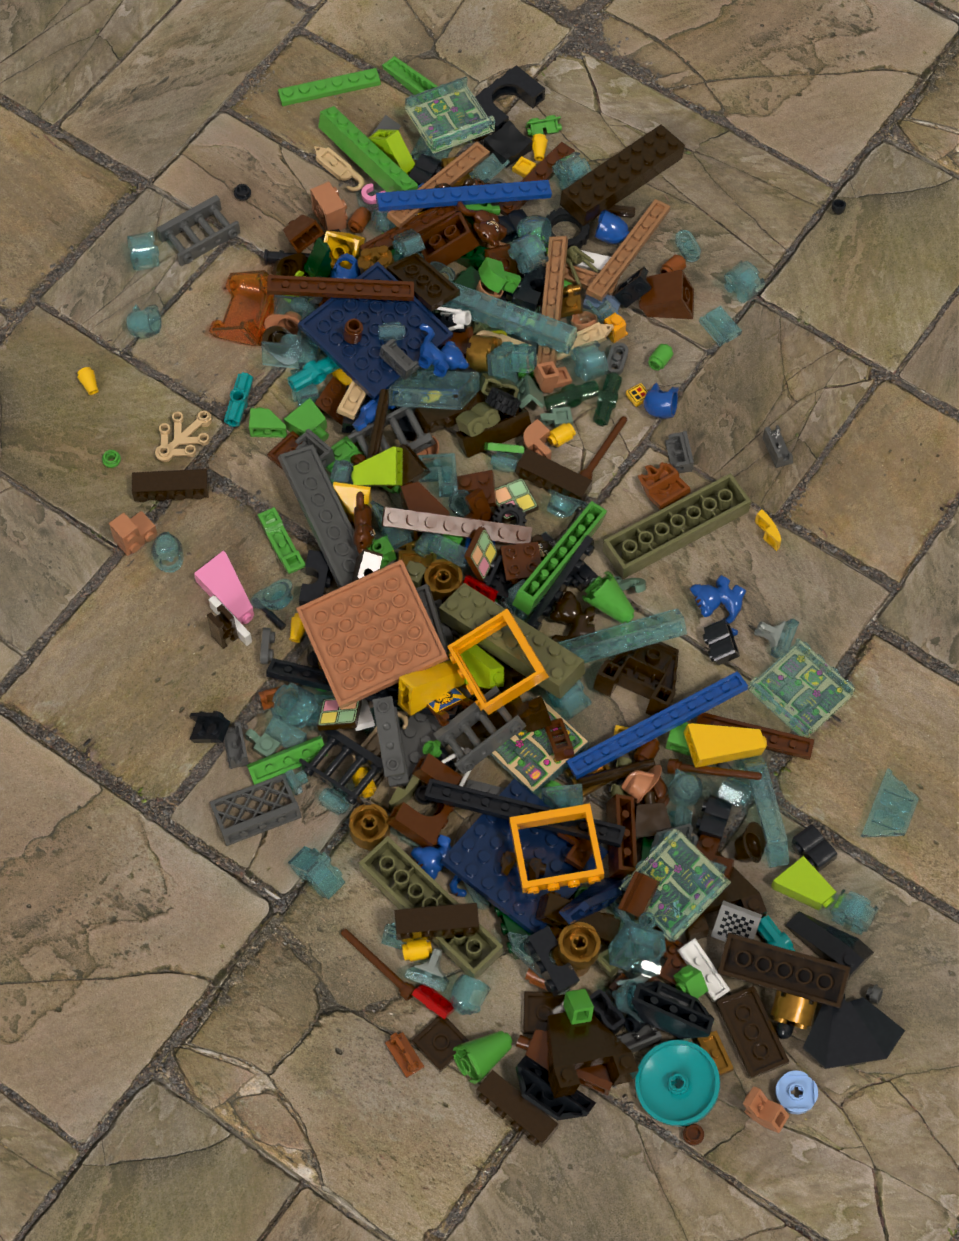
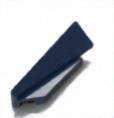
[559,878,627,924]

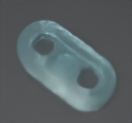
[675,230,701,262]

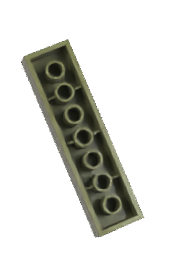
[602,473,751,579]
[439,583,585,699]
[359,836,503,981]

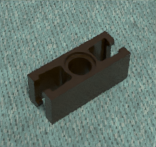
[207,604,238,649]

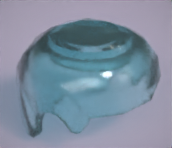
[448,490,470,518]

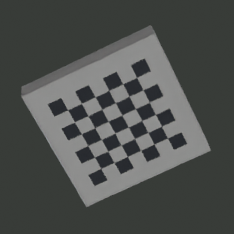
[711,901,762,942]

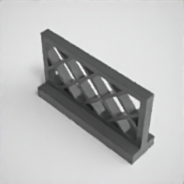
[210,774,302,846]

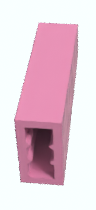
[194,551,254,625]

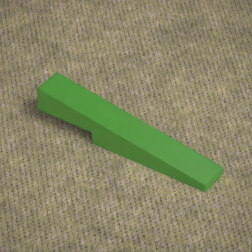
[382,56,465,126]

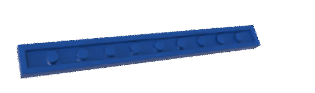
[376,180,552,211]
[566,671,748,780]

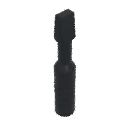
[253,598,286,630]

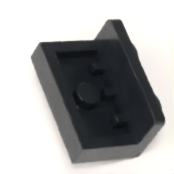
[484,554,514,601]

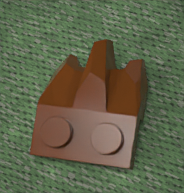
[638,462,691,510]

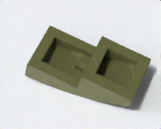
[388,775,422,812]

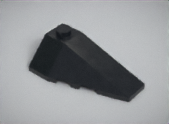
[785,911,874,980]

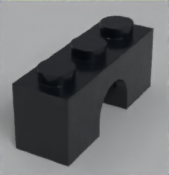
[512,262,546,317]
[299,550,332,606]
[523,926,580,997]

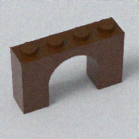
[386,753,464,848]

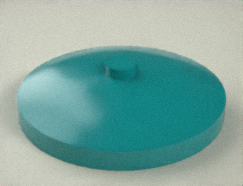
[635,1040,721,1126]

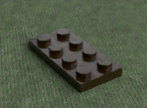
[387,251,460,311]
[716,986,789,1079]

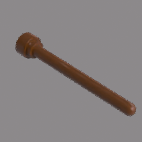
[578,416,627,480]
[667,758,762,780]
[341,929,416,1001]

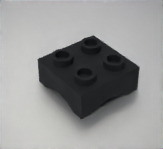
[484,120,533,168]

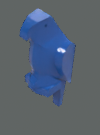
[352,385,402,432]

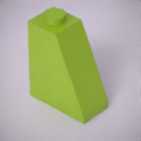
[368,129,416,175]
[351,447,403,486]
[460,644,504,689]
[771,856,836,911]

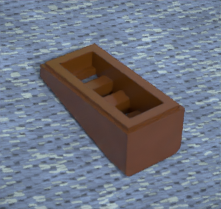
[544,718,574,762]

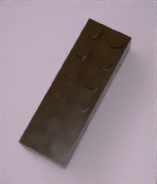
[718,933,851,1008]

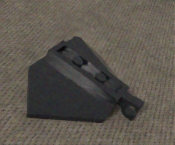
[803,994,905,1069]

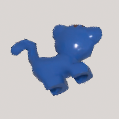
[418,323,469,377]
[690,575,746,636]
[411,835,467,897]

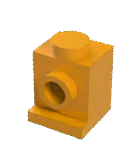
[603,313,628,344]

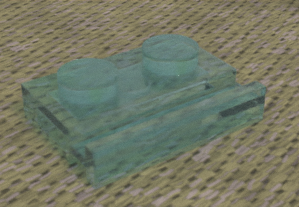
[699,306,742,347]

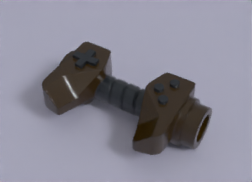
[500,851,547,881]

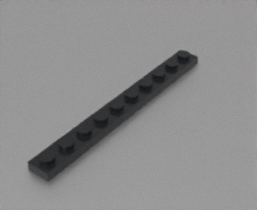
[266,658,460,720]
[424,778,626,848]

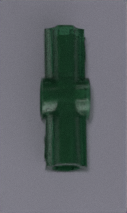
[593,372,622,427]
[544,380,600,412]

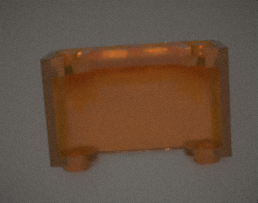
[209,270,281,346]

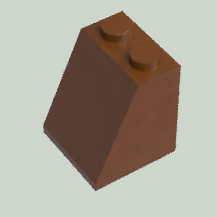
[639,270,694,319]
[400,481,450,541]

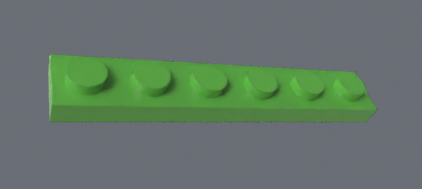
[278,68,381,106]

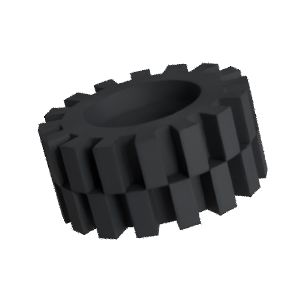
[485,387,521,416]
[491,503,527,526]

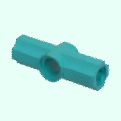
[287,356,340,392]
[224,372,254,427]
[757,915,795,951]

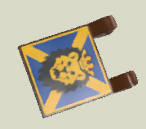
[427,687,474,727]

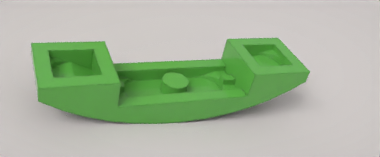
[258,507,306,574]

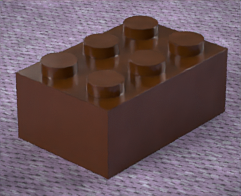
[416,211,480,271]

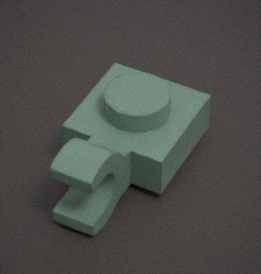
[539,407,573,428]
[245,728,281,758]

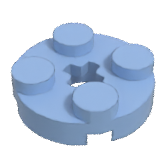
[775,1071,818,1114]

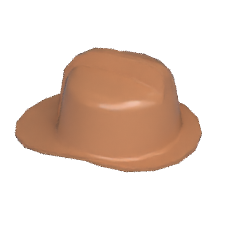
[264,311,306,340]
[622,765,662,804]

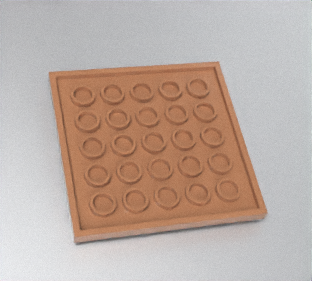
[296,559,448,709]

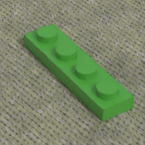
[247,736,328,785]

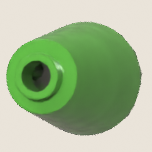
[582,571,635,623]
[453,1031,512,1084]

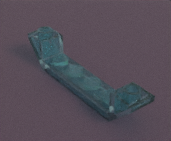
[740,755,789,868]

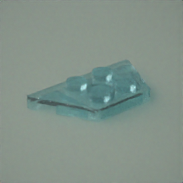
[861,768,919,838]

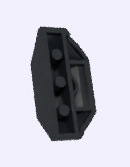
[631,981,714,1039]
[516,1055,596,1121]

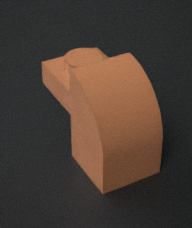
[533,361,572,393]
[523,419,552,460]
[743,1086,790,1133]

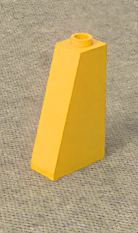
[398,660,465,716]
[683,723,767,768]

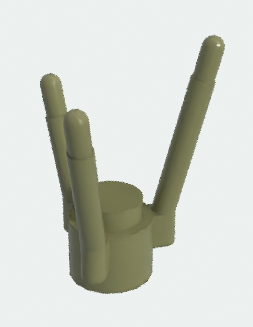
[566,246,599,287]

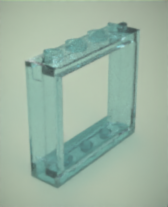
[389,369,480,410]

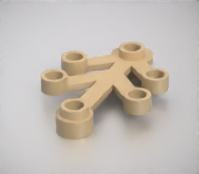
[155,410,212,462]

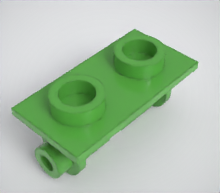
[525,115,562,137]

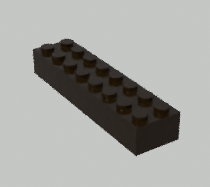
[560,124,685,226]

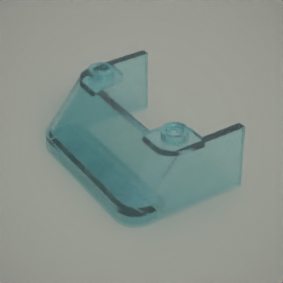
[261,295,321,369]

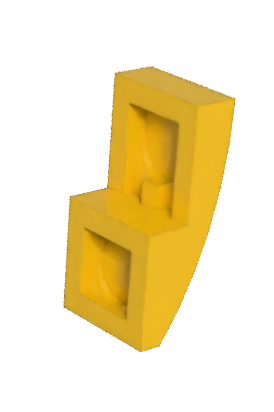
[755,509,781,551]

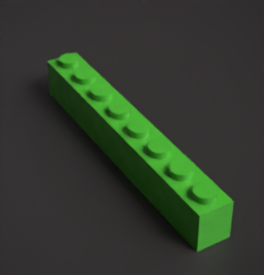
[318,106,418,192]
[512,501,607,615]

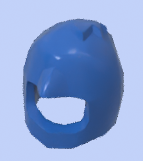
[594,210,629,245]
[330,253,361,279]
[643,383,679,419]

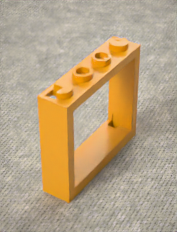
[447,609,549,715]
[509,803,604,894]

